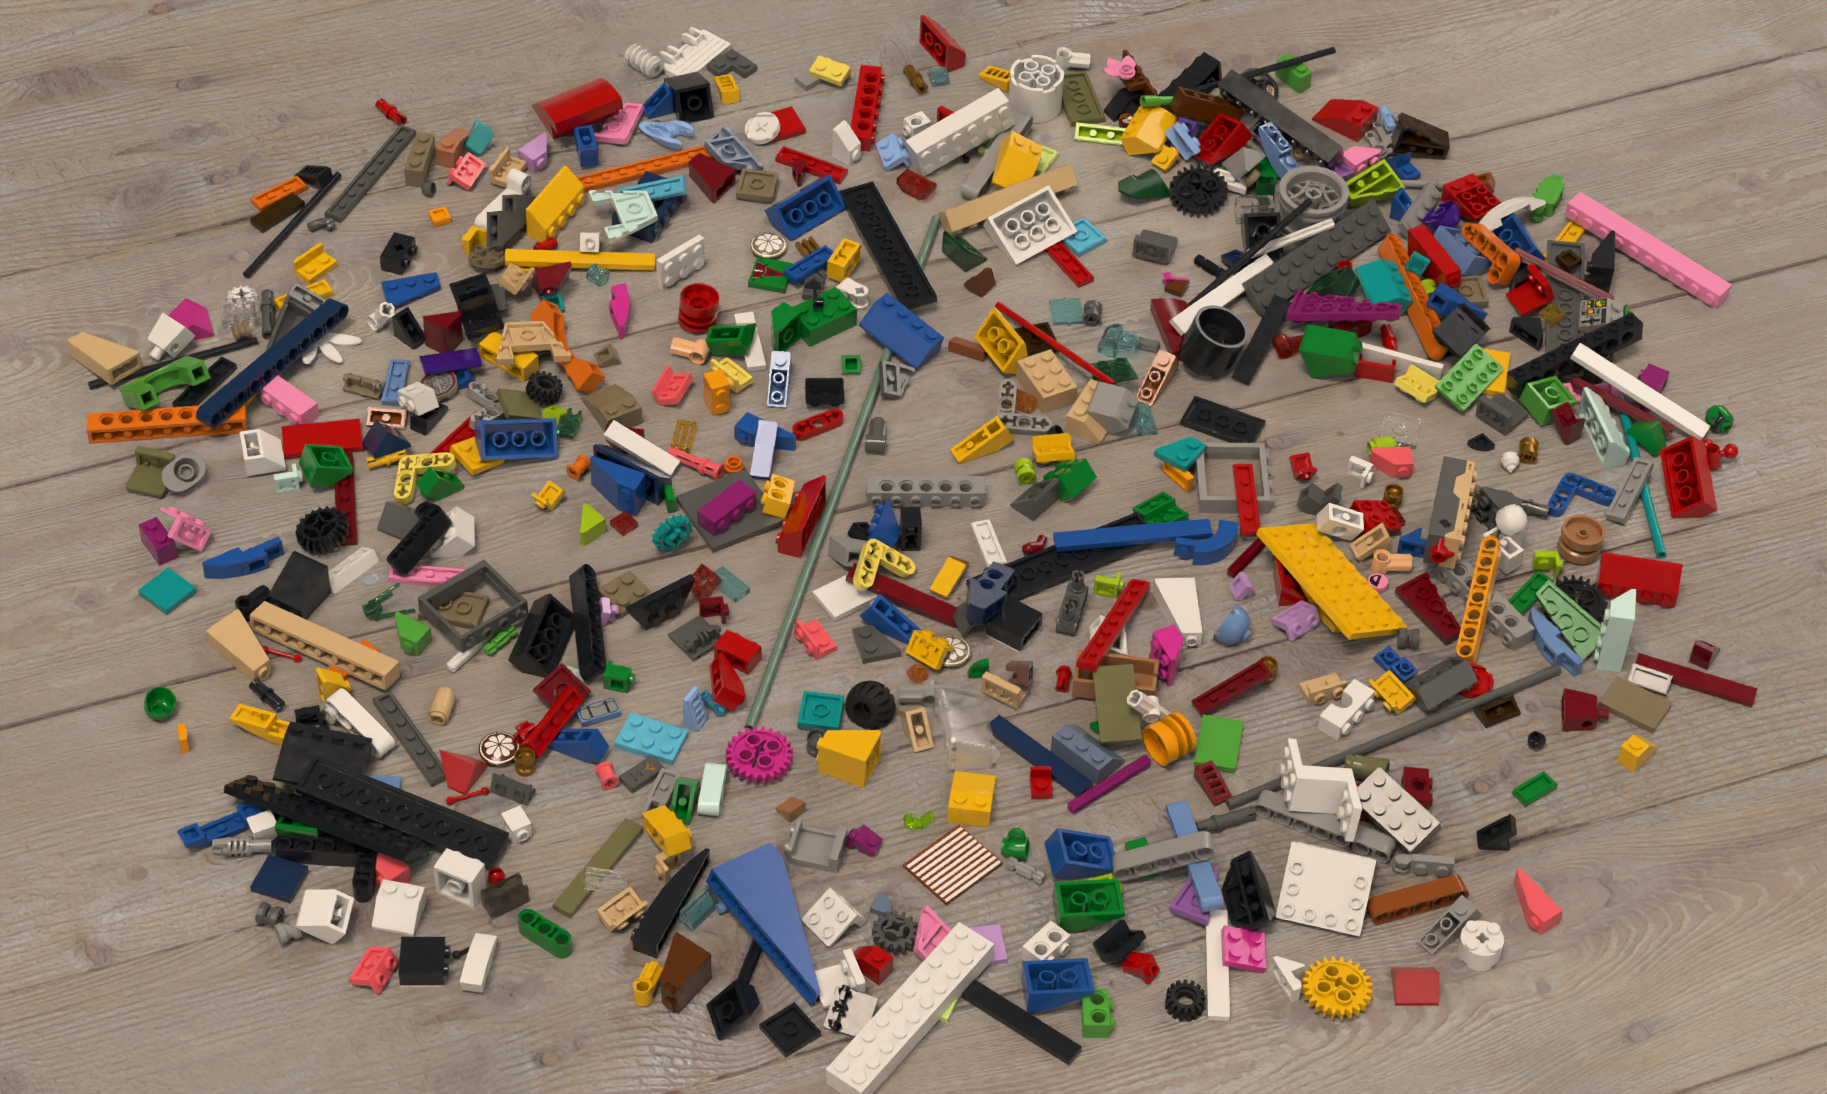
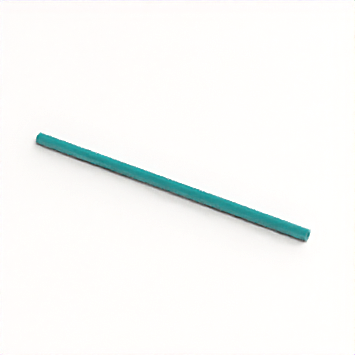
[1618,395,1667,559]

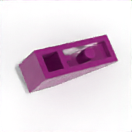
[1638,364,1670,413]

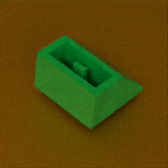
[705,323,756,356]
[1042,458,1097,501]

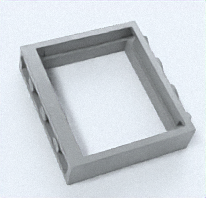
[1194,442,1274,514]

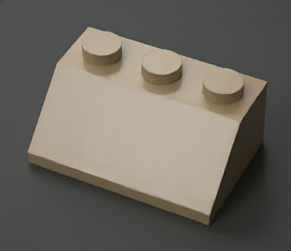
[1065,379,1108,445]

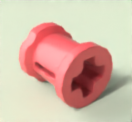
[595,762,619,790]

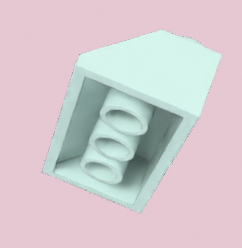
[1577,387,1630,469]
[1593,589,1636,672]

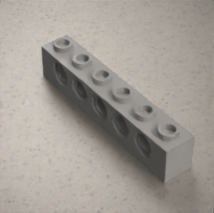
[866,475,985,507]
[1437,555,1535,651]

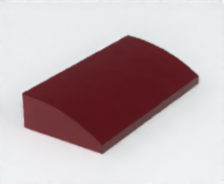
[1150,298,1188,361]

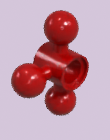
[1701,439,1739,470]

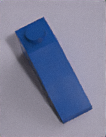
[734,412,796,451]
[859,594,921,645]
[547,729,609,761]

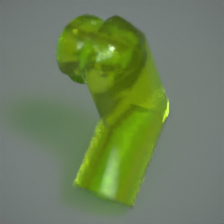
[903,811,935,829]

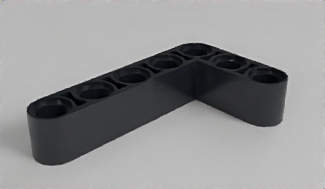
[273,835,378,903]

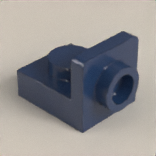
[1221,249,1250,275]

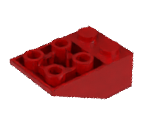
[1440,173,1501,220]

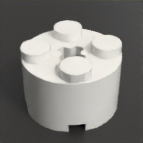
[1457,920,1504,971]

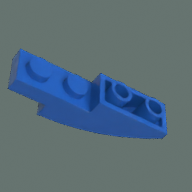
[202,536,284,579]

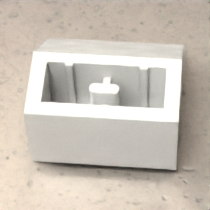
[240,429,286,476]
[430,506,475,558]
[295,889,354,945]

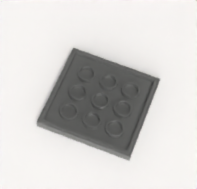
[676,469,783,553]

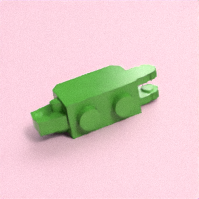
[1530,173,1565,222]

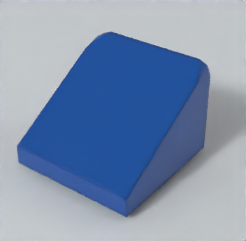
[454,368,476,390]

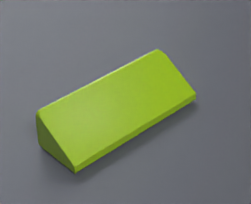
[1074,122,1126,146]

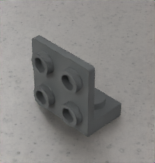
[1132,229,1178,265]
[1475,393,1529,434]

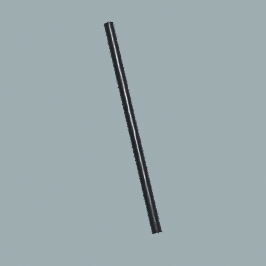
[1190,47,1336,92]
[243,172,342,278]
[1187,198,1313,306]
[88,337,258,389]

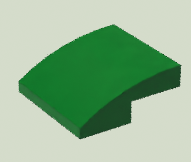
[1132,492,1189,524]

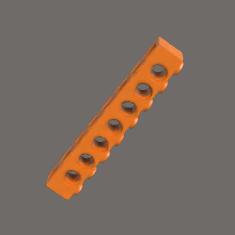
[87,404,247,444]

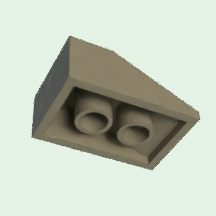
[581,384,642,432]

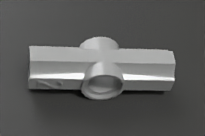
[898,679,961,707]

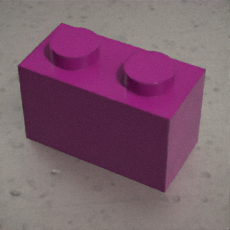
[138,517,178,566]

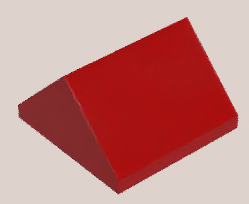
[1273,558,1309,606]
[1391,967,1440,1006]

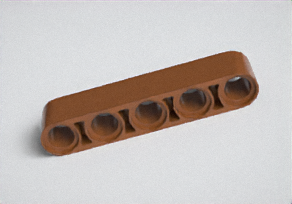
[1366,874,1469,925]

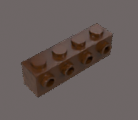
[1170,87,1245,124]

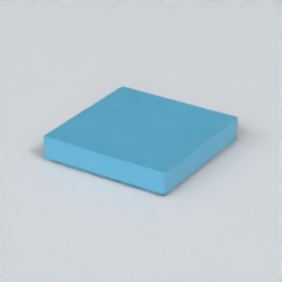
[1062,217,1107,257]

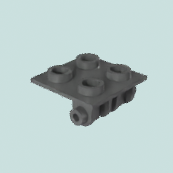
[668,615,721,660]

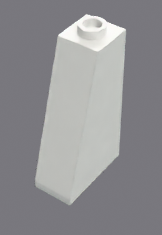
[1153,578,1202,646]

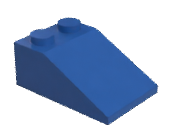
[590,456,646,516]
[1044,828,1115,880]
[1021,958,1094,1012]

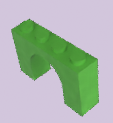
[119,356,211,411]

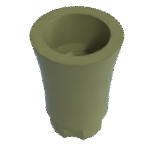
[1344,754,1390,780]

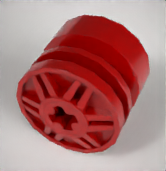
[678,283,720,334]

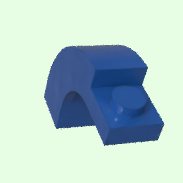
[1174,520,1239,565]

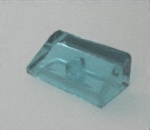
[1133,401,1157,436]
[680,885,719,932]

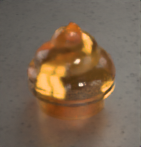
[906,663,928,684]

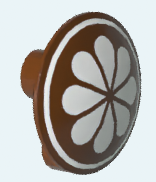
[478,732,520,767]

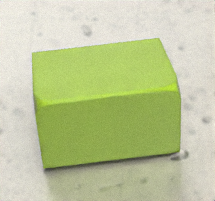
[542,405,570,428]

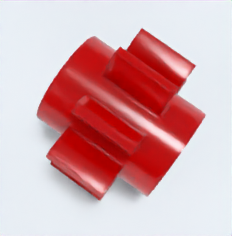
[514,721,537,746]

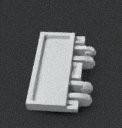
[659,27,731,77]

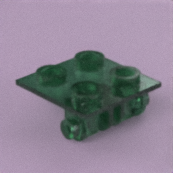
[1091,357,1138,383]

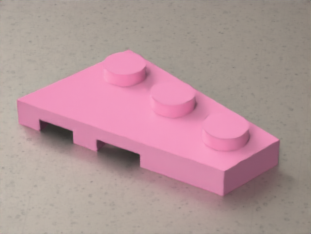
[594,103,644,144]

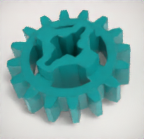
[651,514,693,553]

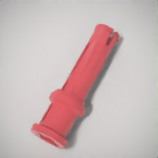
[667,447,725,480]

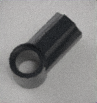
[235,584,270,622]

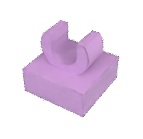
[1229,572,1256,601]
[599,597,619,626]

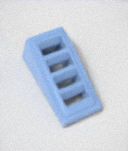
[683,686,707,732]

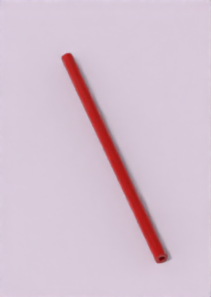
[995,302,1116,385]

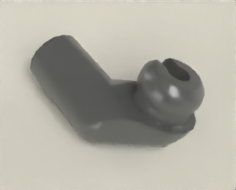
[307,217,336,232]

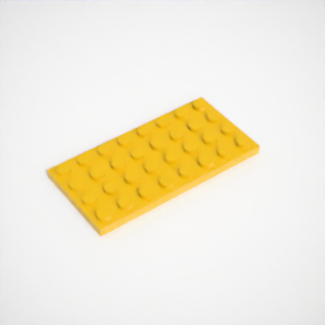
[1256,523,1408,640]

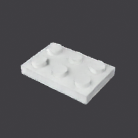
[656,234,704,291]

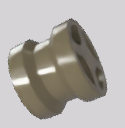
[231,320,251,342]

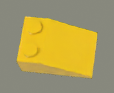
[991,131,1043,189]
[947,771,996,827]

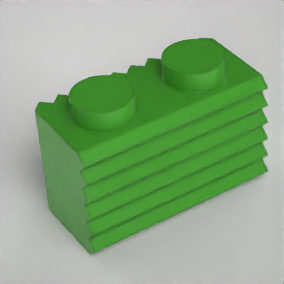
[1275,53,1312,94]

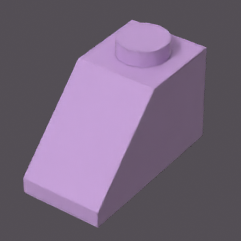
[518,132,547,174]

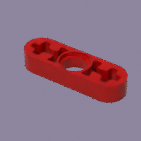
[792,409,844,441]

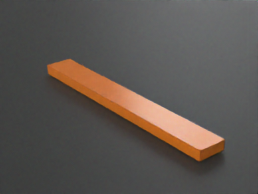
[577,145,712,193]

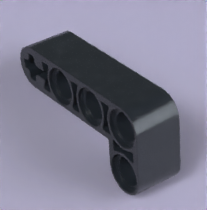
[387,501,452,576]

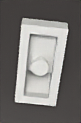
[1271,956,1306,1003]

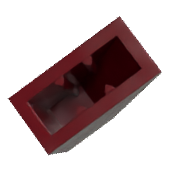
[688,153,735,204]

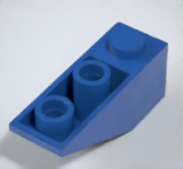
[1426,282,1488,321]
[867,499,900,548]

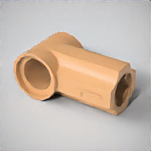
[670,337,710,365]
[1370,549,1412,575]

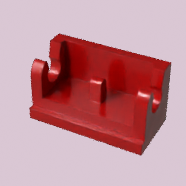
[1355,354,1396,383]

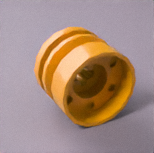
[1142,712,1197,766]

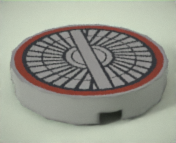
[420,371,458,402]

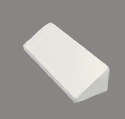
[329,547,379,594]

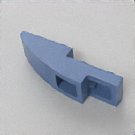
[1258,122,1300,179]
[1528,607,1584,677]

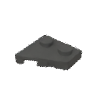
[879,360,915,400]
[852,625,901,664]

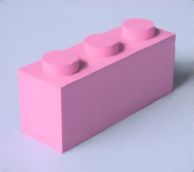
[260,376,319,425]

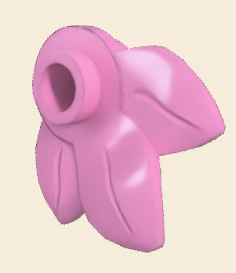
[1103,55,1136,80]

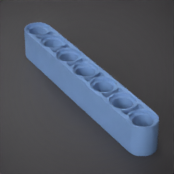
[1166,800,1224,913]

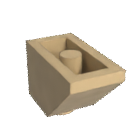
[898,705,934,752]

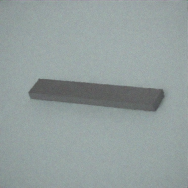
[372,691,446,787]

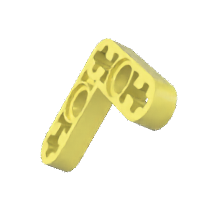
[394,452,457,505]
[853,539,915,591]

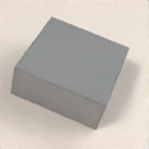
[795,69,820,91]

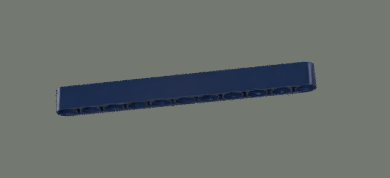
[196,298,349,428]

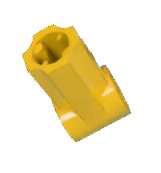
[633,961,663,1006]

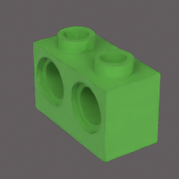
[1080,989,1114,1038]

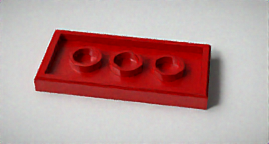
[281,418,363,459]

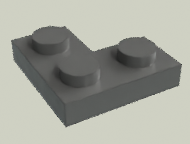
[707,49,757,79]

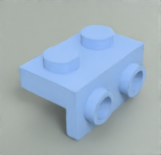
[1164,121,1201,160]
[875,132,911,171]

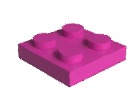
[1221,925,1266,973]

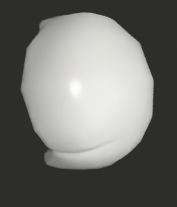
[1495,504,1528,536]

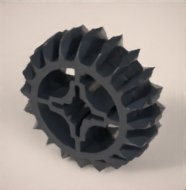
[295,506,350,556]

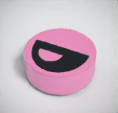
[1368,573,1388,593]

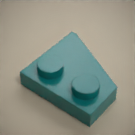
[1154,436,1207,473]

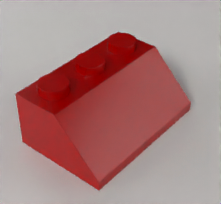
[919,15,966,73]

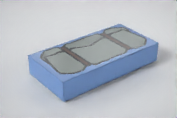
[575,697,621,727]

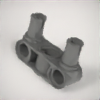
[1055,570,1089,635]

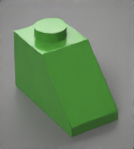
[395,612,432,657]

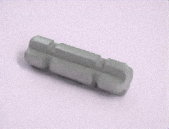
[1006,856,1046,884]

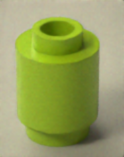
[1367,435,1397,456]

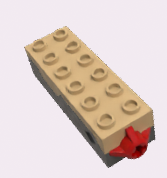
[1423,456,1477,569]

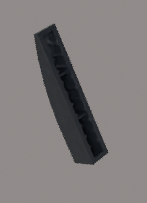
[631,848,710,959]

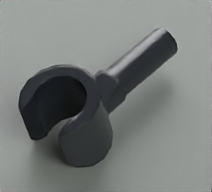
[813,289,824,309]

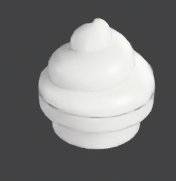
[1500,452,1520,473]

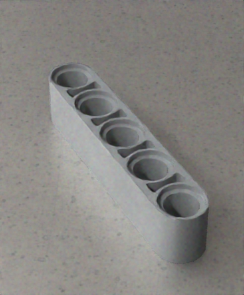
[1112,831,1214,881]

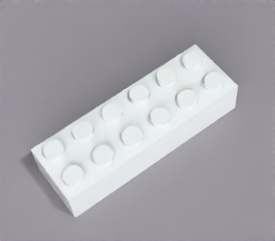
[906,88,1015,177]

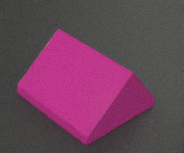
[169,298,214,341]

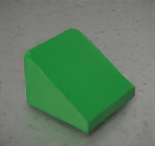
[841,355,861,374]

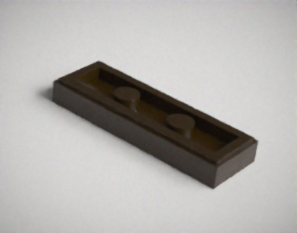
[250,192,305,233]

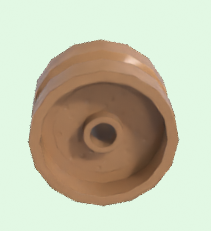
[1557,515,1606,565]

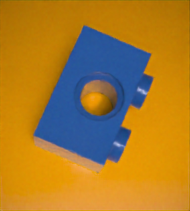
[574,125,599,168]

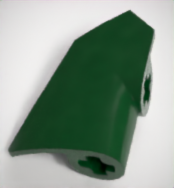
[1118,169,1170,200]

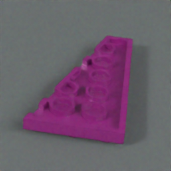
[1286,290,1402,323]

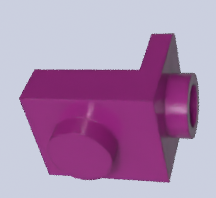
[845,824,883,858]

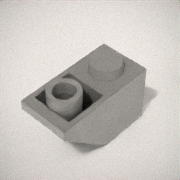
[828,535,867,567]

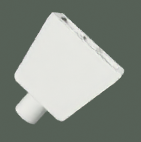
[148,313,195,361]

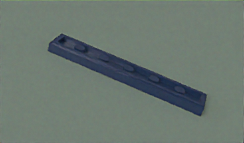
[985,714,1093,797]

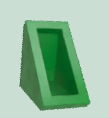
[1626,421,1667,456]

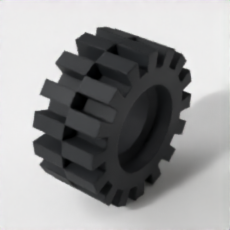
[525,371,563,405]
[1165,979,1206,1022]

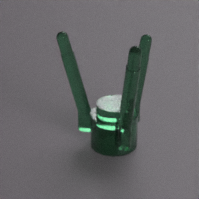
[362,583,415,621]

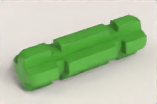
[483,625,517,655]

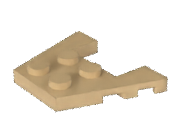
[496,321,571,365]

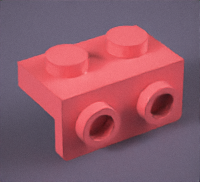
[652,366,693,405]

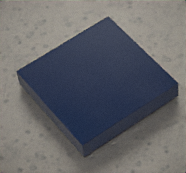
[250,854,309,903]

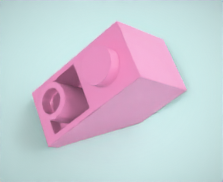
[1339,146,1382,177]

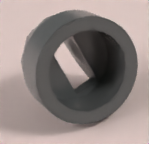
[421,181,436,196]

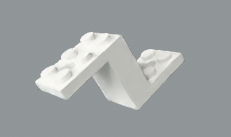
[1278,738,1362,842]

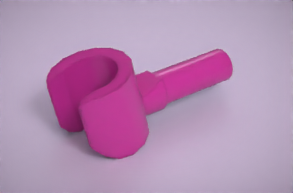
[1162,272,1189,285]

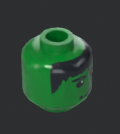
[1705,405,1734,433]

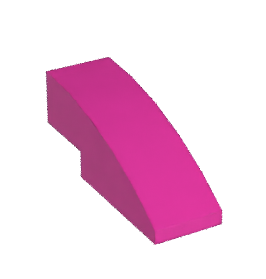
[609,283,630,340]

